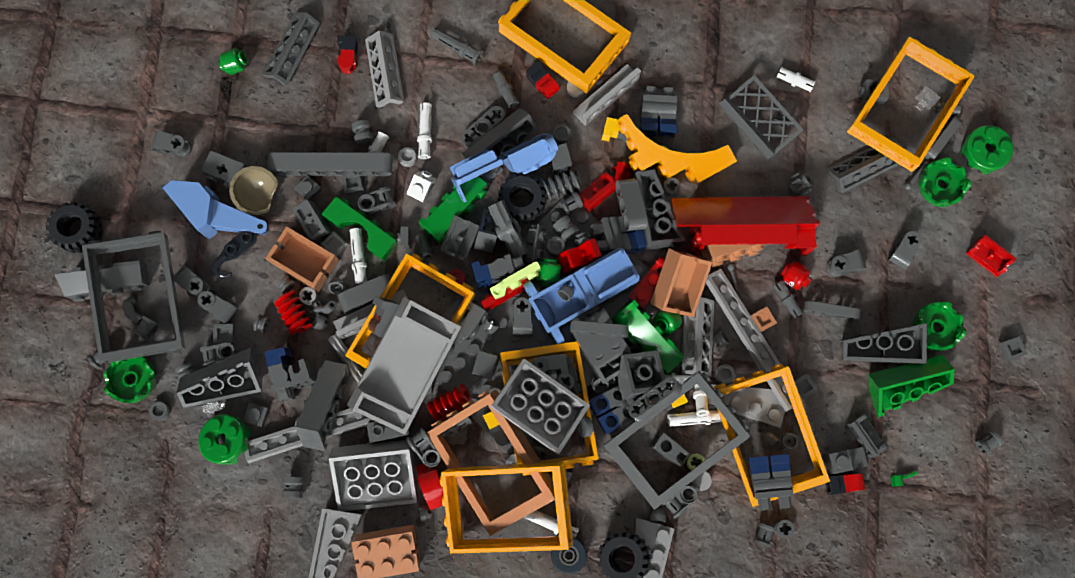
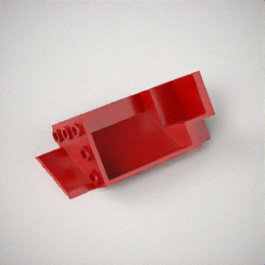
[671,196,821,256]

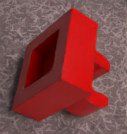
[611,162,632,182]

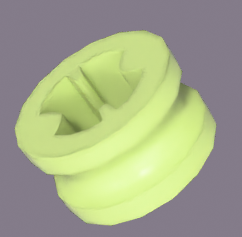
[686,453,705,470]

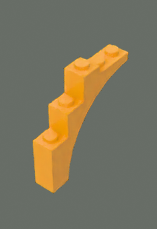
[617,114,737,185]

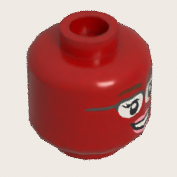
[781,261,812,290]

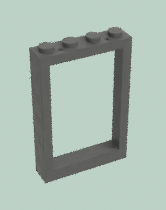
[82,231,186,363]
[604,370,750,510]

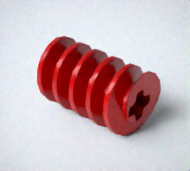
[275,291,312,334]
[428,384,472,422]

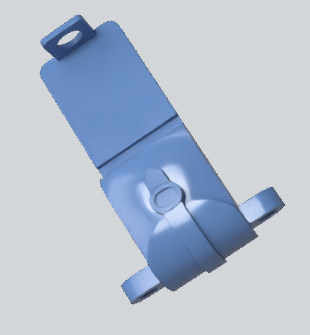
[450,133,558,202]
[523,248,640,344]

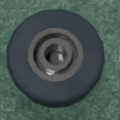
[551,537,587,574]

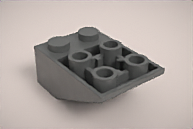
[572,309,632,384]

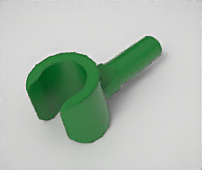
[891,470,918,487]

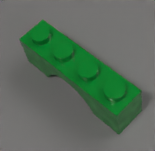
[322,197,398,262]

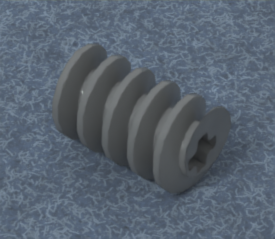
[540,169,581,201]

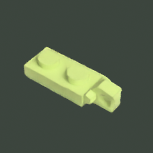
[490,262,541,299]

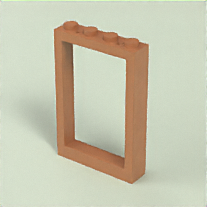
[427,390,555,536]

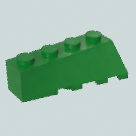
[418,176,488,245]
[611,300,685,373]
[868,355,955,418]

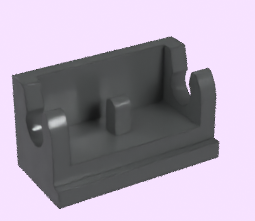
[292,199,333,242]
[440,215,479,261]
[288,359,317,389]
[846,413,889,458]

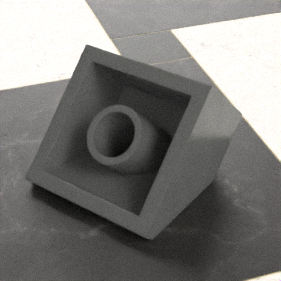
[618,350,665,400]

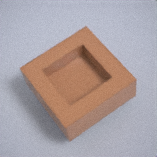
[751,307,777,332]

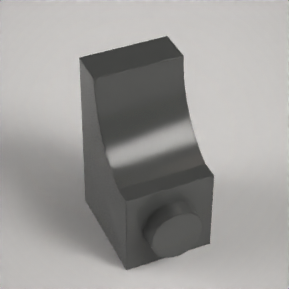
[474,208,497,253]
[823,447,868,474]

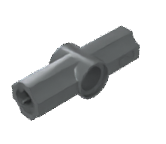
[488,200,528,259]

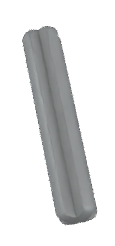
[328,334,364,383]

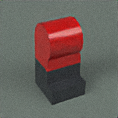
[337,35,358,74]
[526,61,560,99]
[825,473,866,495]

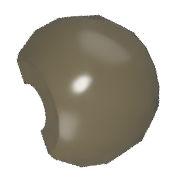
[229,166,278,215]

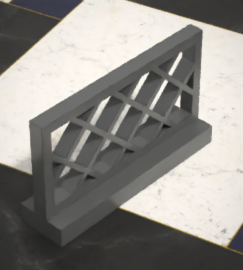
[719,75,804,162]

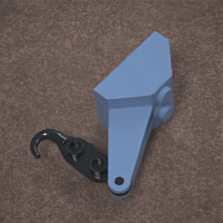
[162,180,269,278]

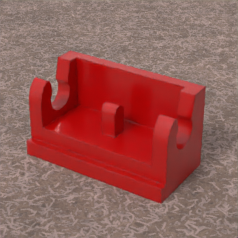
[578,172,616,212]
[966,235,1017,277]

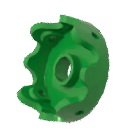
[960,125,1014,174]
[918,158,971,207]
[912,302,967,351]
[103,357,157,403]
[198,414,251,465]

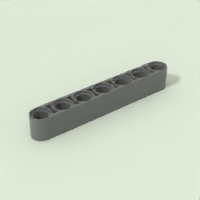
[266,153,393,176]

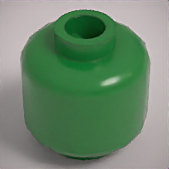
[218,48,248,75]
[536,258,562,287]
[653,310,682,335]

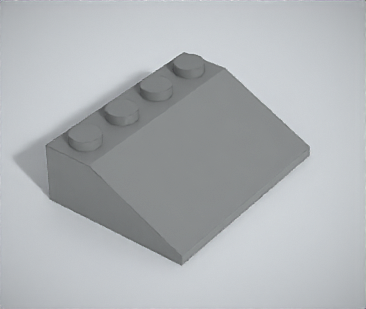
[491,359,590,455]
[329,439,417,511]

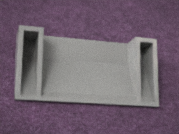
[347,298,461,434]

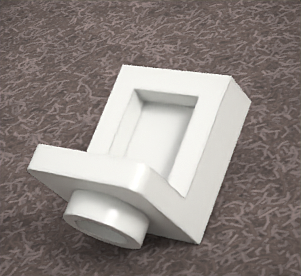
[407,171,437,202]

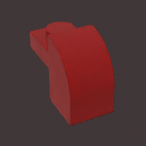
[557,238,602,274]
[416,464,444,510]

